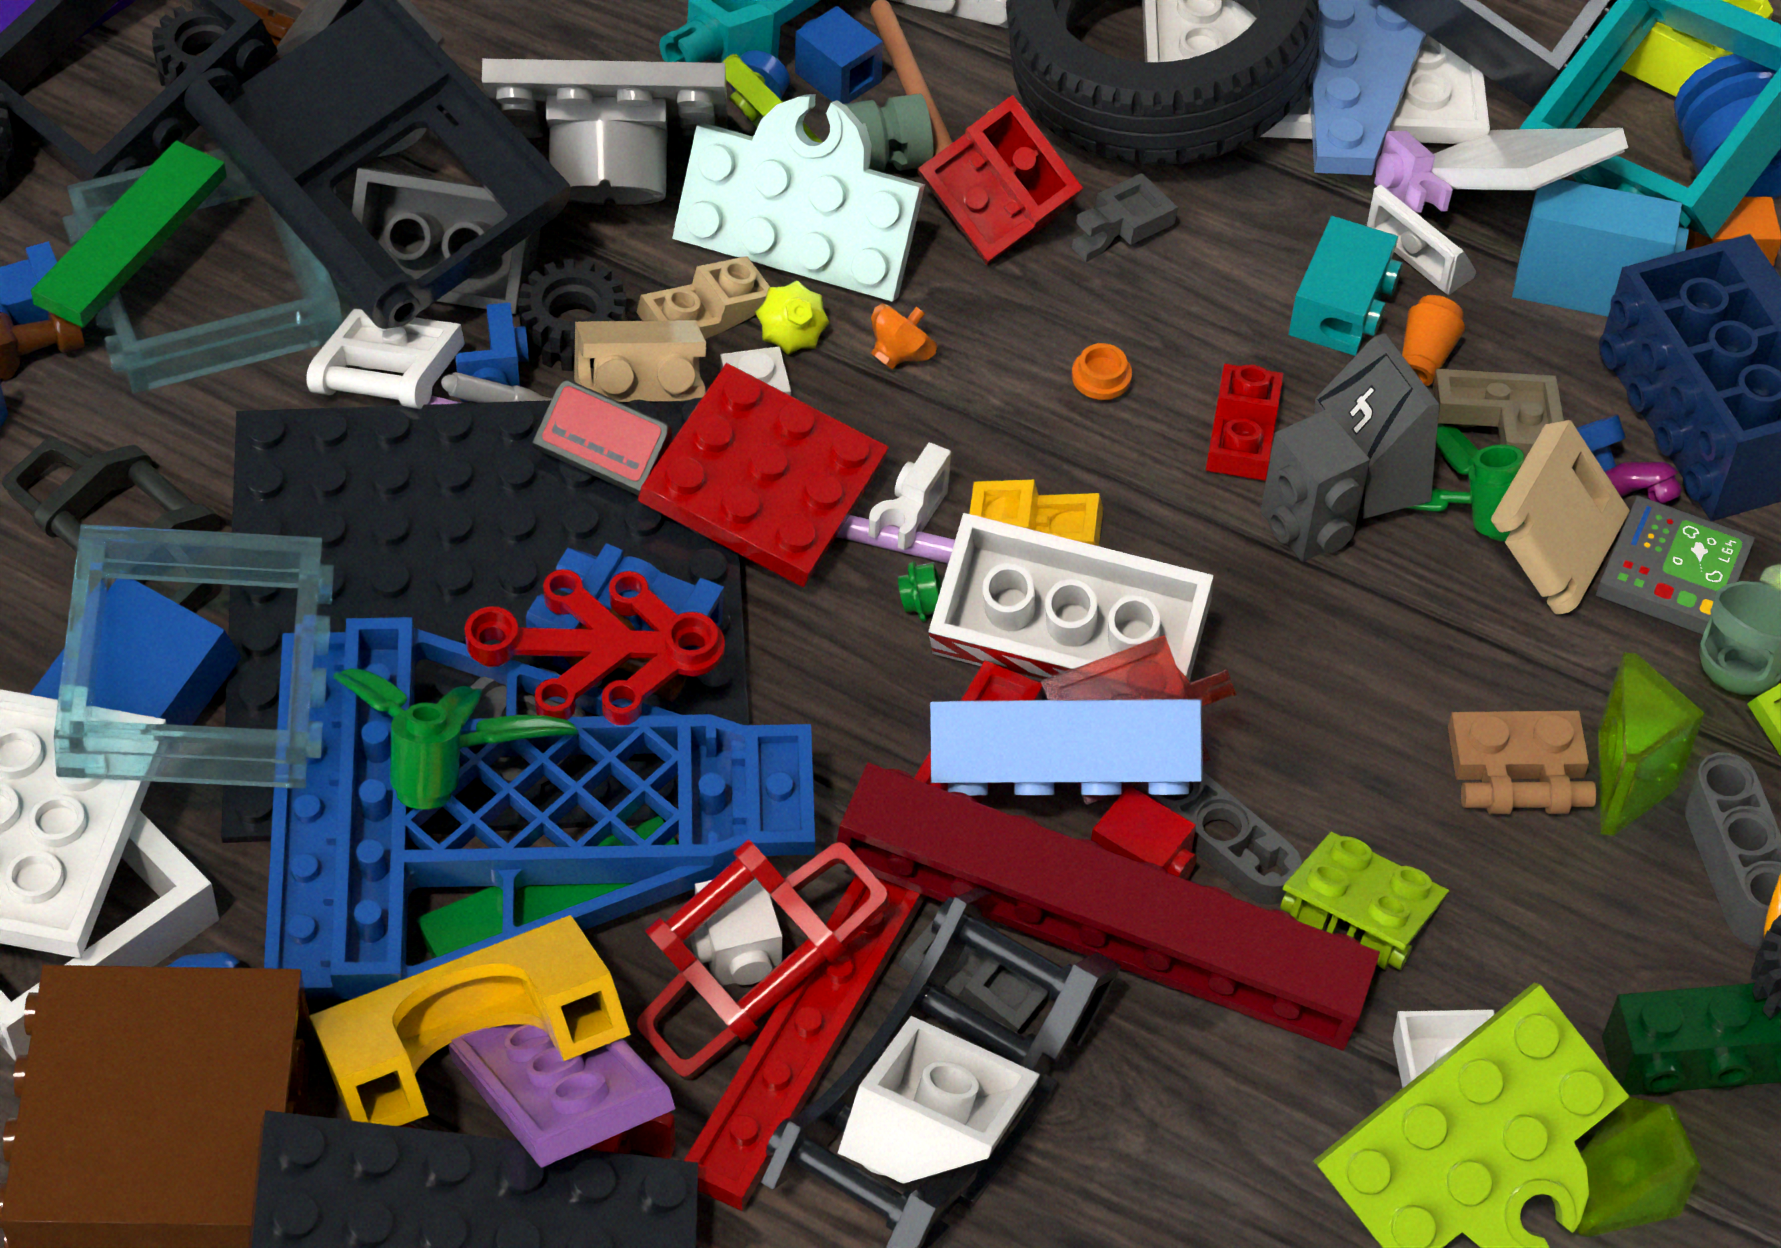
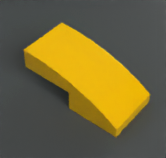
[969,479,1103,546]

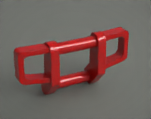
[637,839,890,1080]

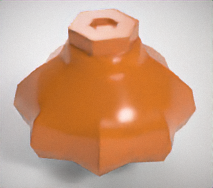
[871,303,938,370]

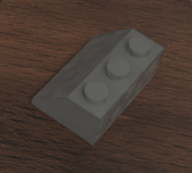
[352,168,541,314]

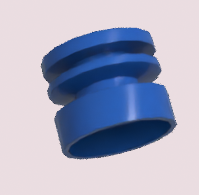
[1674,54,1781,199]

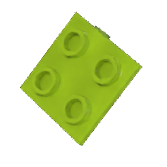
[1280,831,1449,970]

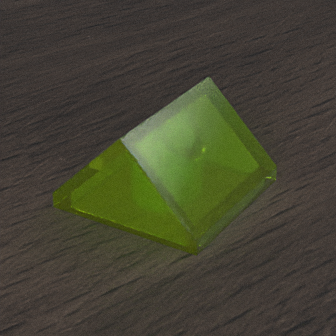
[1598,652,1705,836]

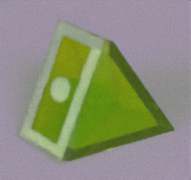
[1577,1096,1701,1237]

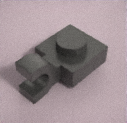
[1071,173,1178,262]

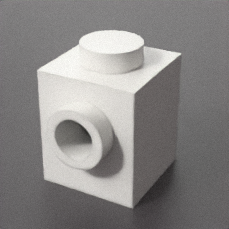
[690,879,782,986]

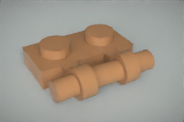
[1448,711,1596,815]

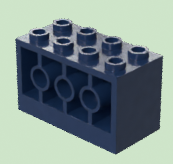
[1599,234,1781,522]

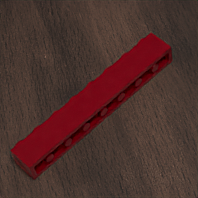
[836,762,1380,1051]

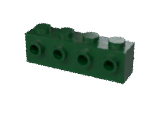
[1602,983,1781,1095]

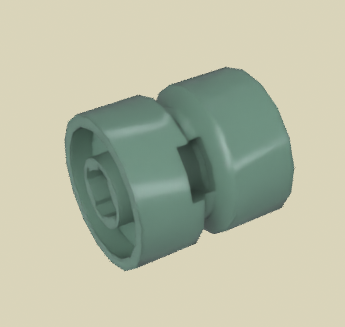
[844,94,933,173]

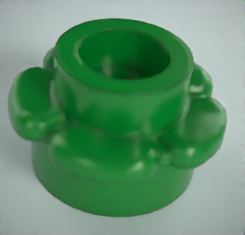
[898,561,942,622]

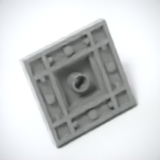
[482,58,728,205]

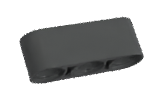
[1684,752,1781,947]

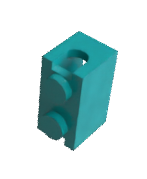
[1288,215,1403,356]

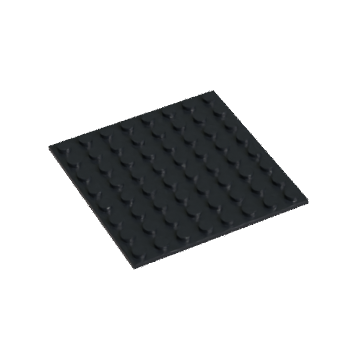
[221,398,749,843]

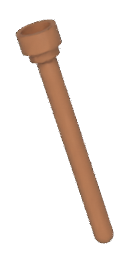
[870,0,953,157]

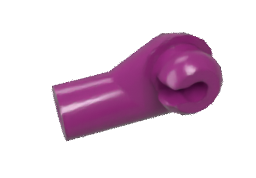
[1605,462,1681,504]

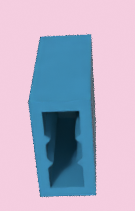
[1512,179,1689,317]

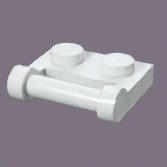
[307,309,465,409]

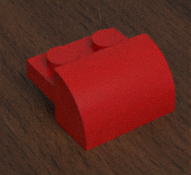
[918,95,1083,265]

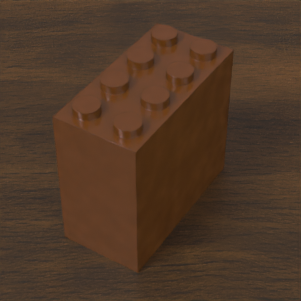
[0,965,314,1248]

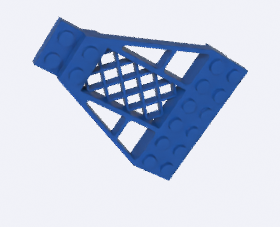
[264,617,815,1000]

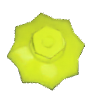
[755,280,830,355]

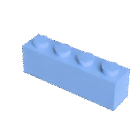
[930,699,1203,796]

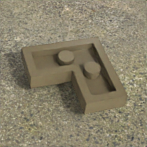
[1433,369,1564,459]

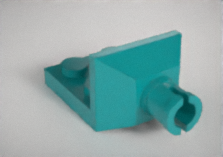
[659,0,820,63]

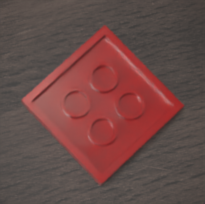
[638,363,889,588]

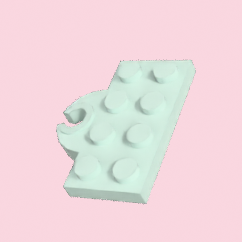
[672,94,925,301]

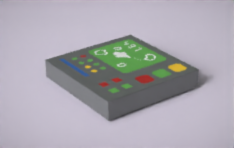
[1596,495,1755,635]

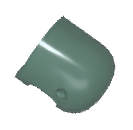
[1699,581,1781,695]

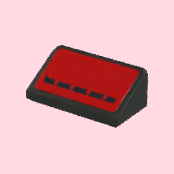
[533,379,672,496]

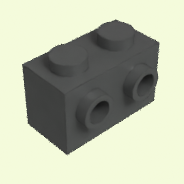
[1260,409,1370,562]

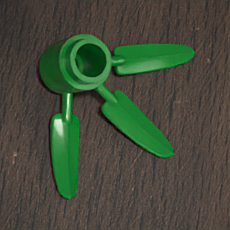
[1407,423,1525,541]
[333,668,578,809]

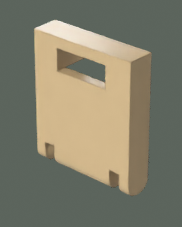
[1491,420,1630,614]

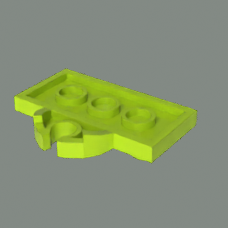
[1313,982,1629,1248]

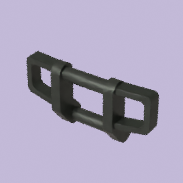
[2,438,220,611]

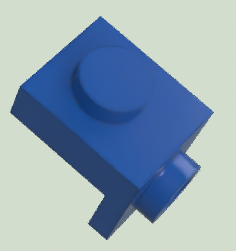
[456,302,529,402]

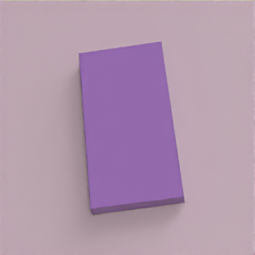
[447,1024,675,1168]

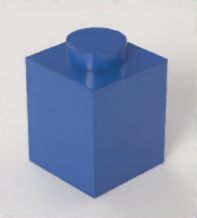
[795,6,883,104]

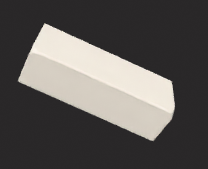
[1367,184,1476,295]

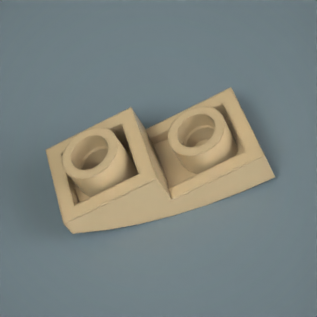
[637,256,770,339]

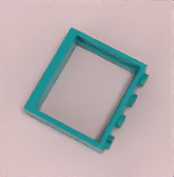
[1519,0,1781,239]

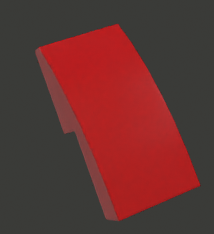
[1205,363,1283,481]

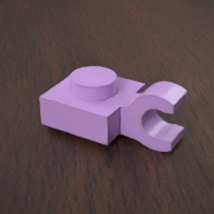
[1374,131,1453,213]

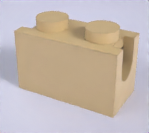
[574,320,706,402]

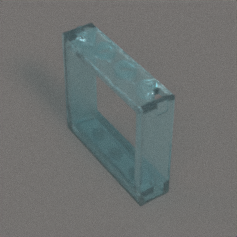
[62,149,342,394]
[54,524,334,789]

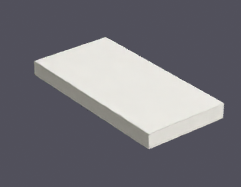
[1431,128,1628,190]

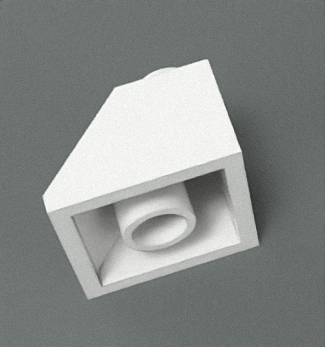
[838,1016,1040,1183]

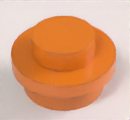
[1072,343,1132,400]

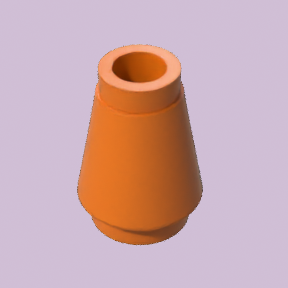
[1402,295,1465,386]

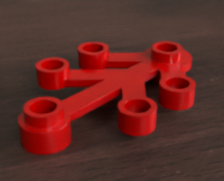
[465,569,725,726]

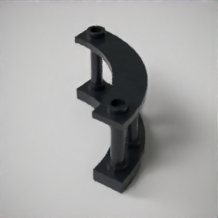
[761,886,1121,1248]

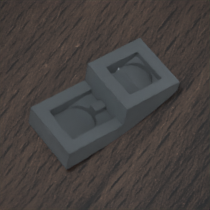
[898,918,1049,1032]

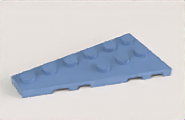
[1309,0,1427,175]

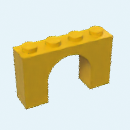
[309,915,631,1126]

